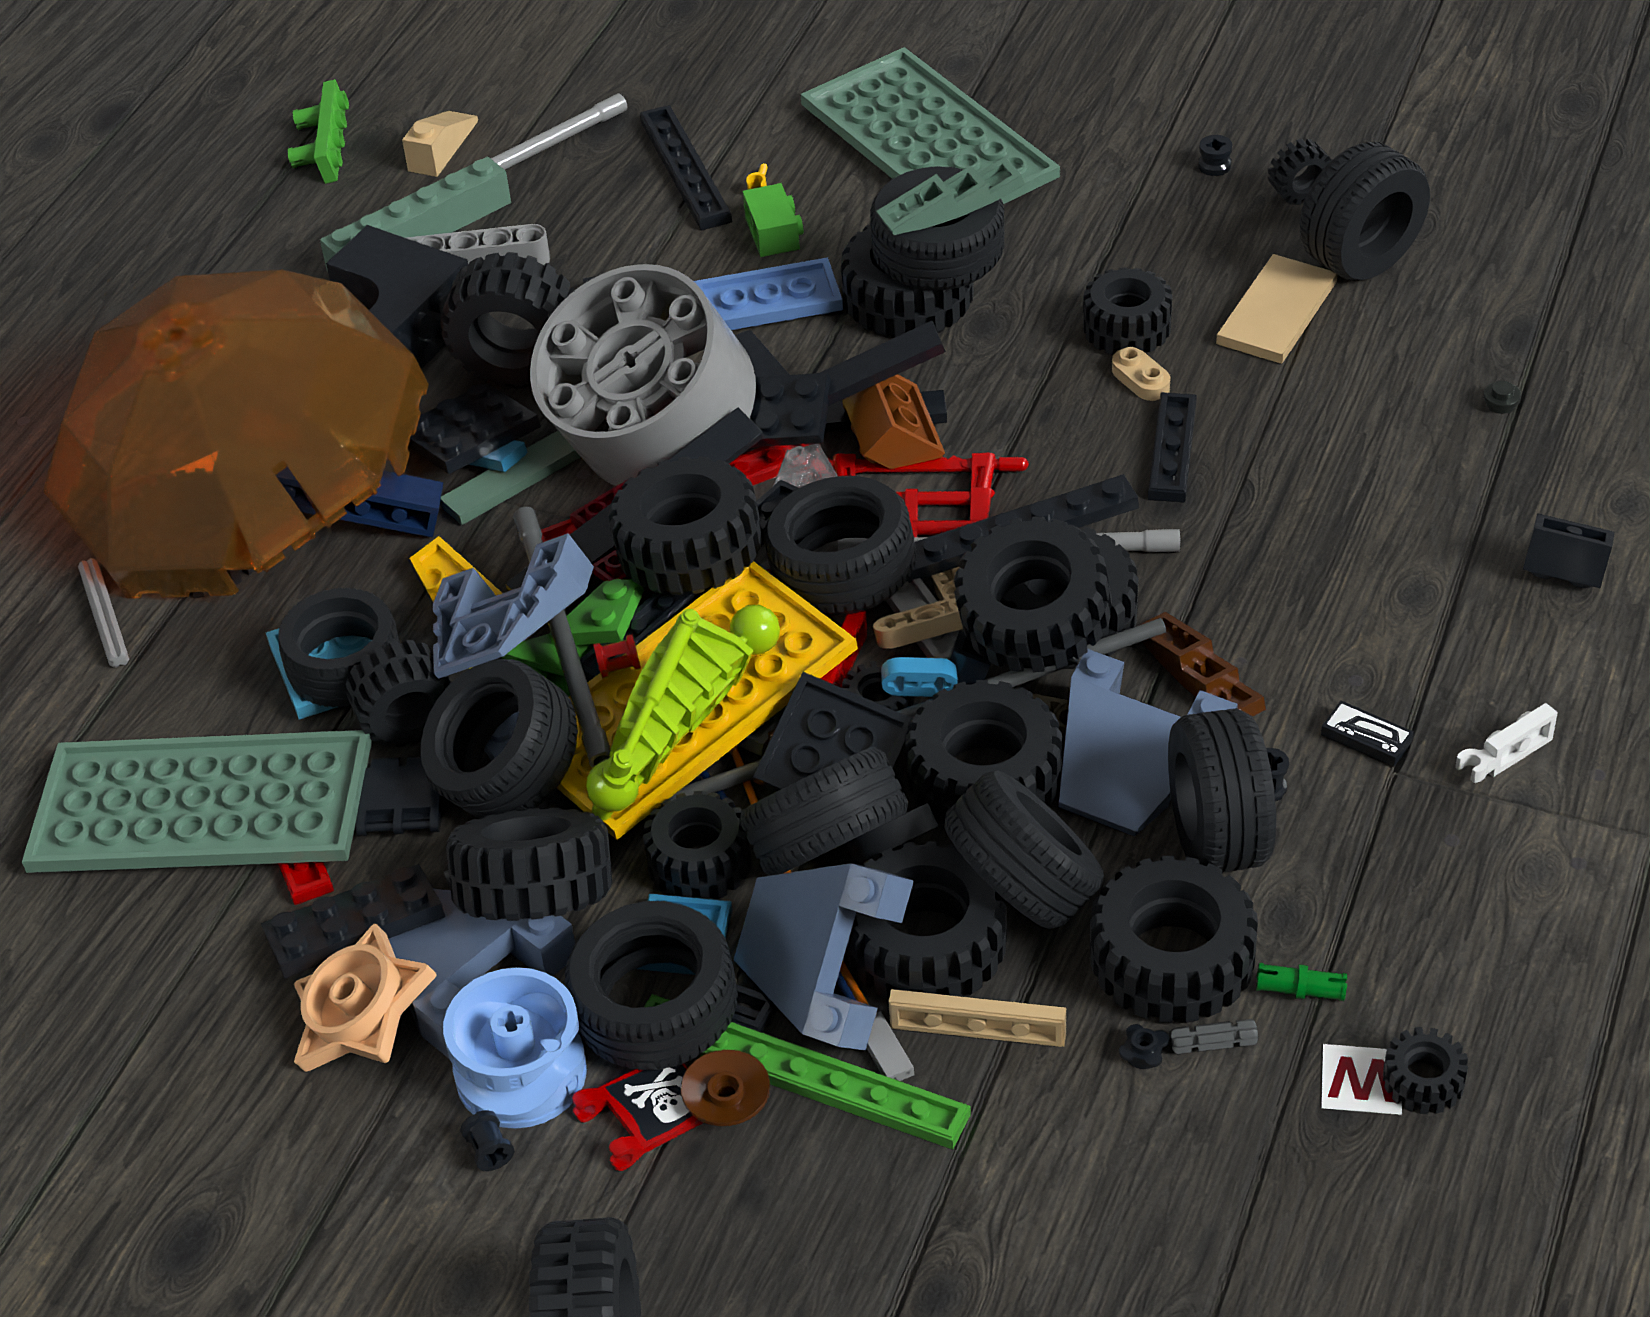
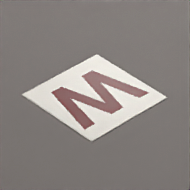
[1322,1044,1402,1115]

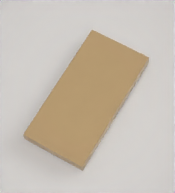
[1216,254,1337,364]

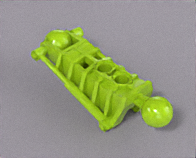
[586,605,780,820]

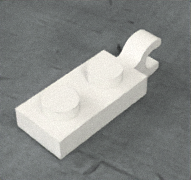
[1455,703,1558,783]

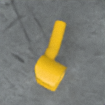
[746,163,768,190]

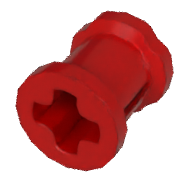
[593,634,641,679]

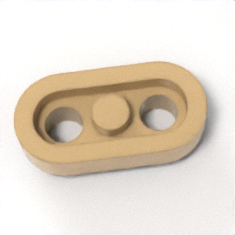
[1112,347,1170,401]

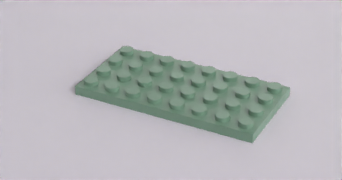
[801,47,1060,204]
[22,730,372,873]

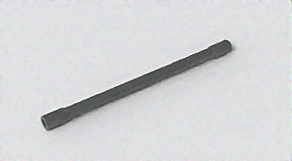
[513,507,611,768]

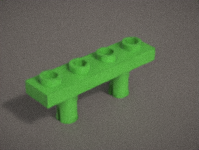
[288,79,349,184]

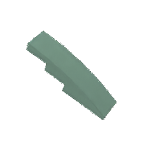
[876,156,1025,235]

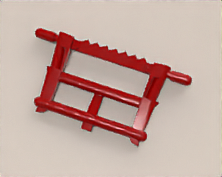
[800,452,1029,537]

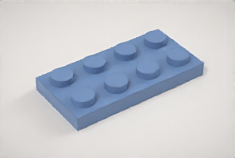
[694,257,843,330]

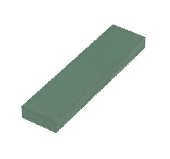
[440,431,580,525]

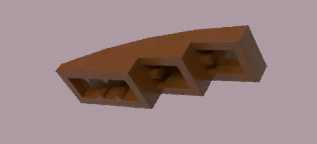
[1138,612,1266,717]

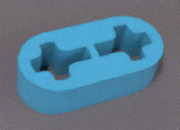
[881,657,958,697]

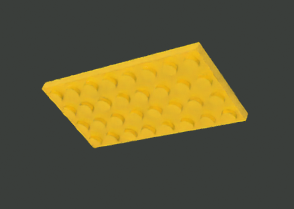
[557,561,858,840]

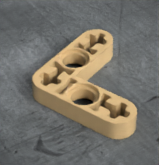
[873,567,963,648]

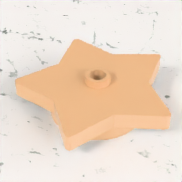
[294,924,437,1072]

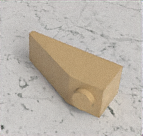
[402,111,478,177]

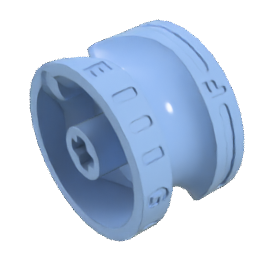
[443,967,587,1129]

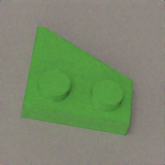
[549,579,644,645]

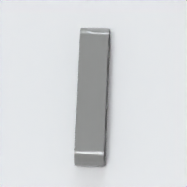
[406,224,550,265]

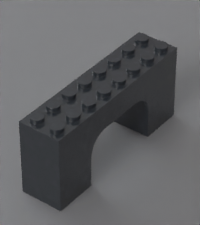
[196,225,468,460]

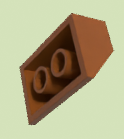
[842,374,945,469]

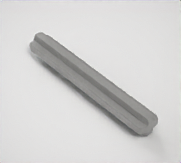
[78,558,129,668]

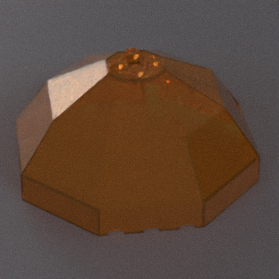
[43,269,429,599]

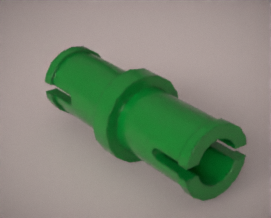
[1256,962,1347,1001]

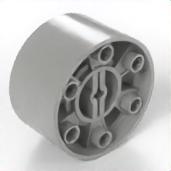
[530,264,756,486]

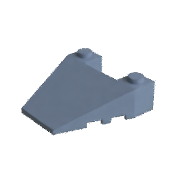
[433,533,594,679]
[1058,649,1238,836]
[734,863,914,1050]
[389,889,575,1059]

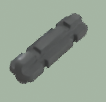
[1170,1019,1258,1054]

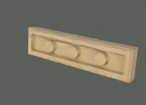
[889,989,1066,1047]

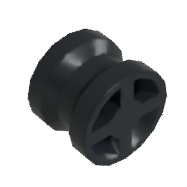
[1198,135,1232,176]

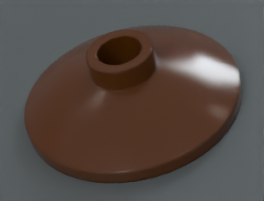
[681,1050,770,1126]

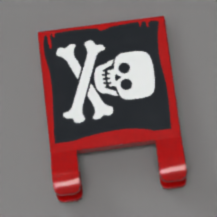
[572,1063,704,1171]

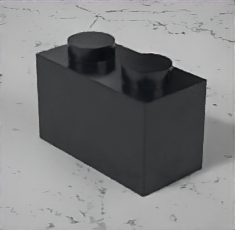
[1523,513,1615,588]

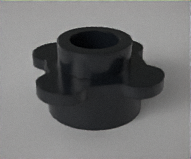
[1119,1024,1169,1069]

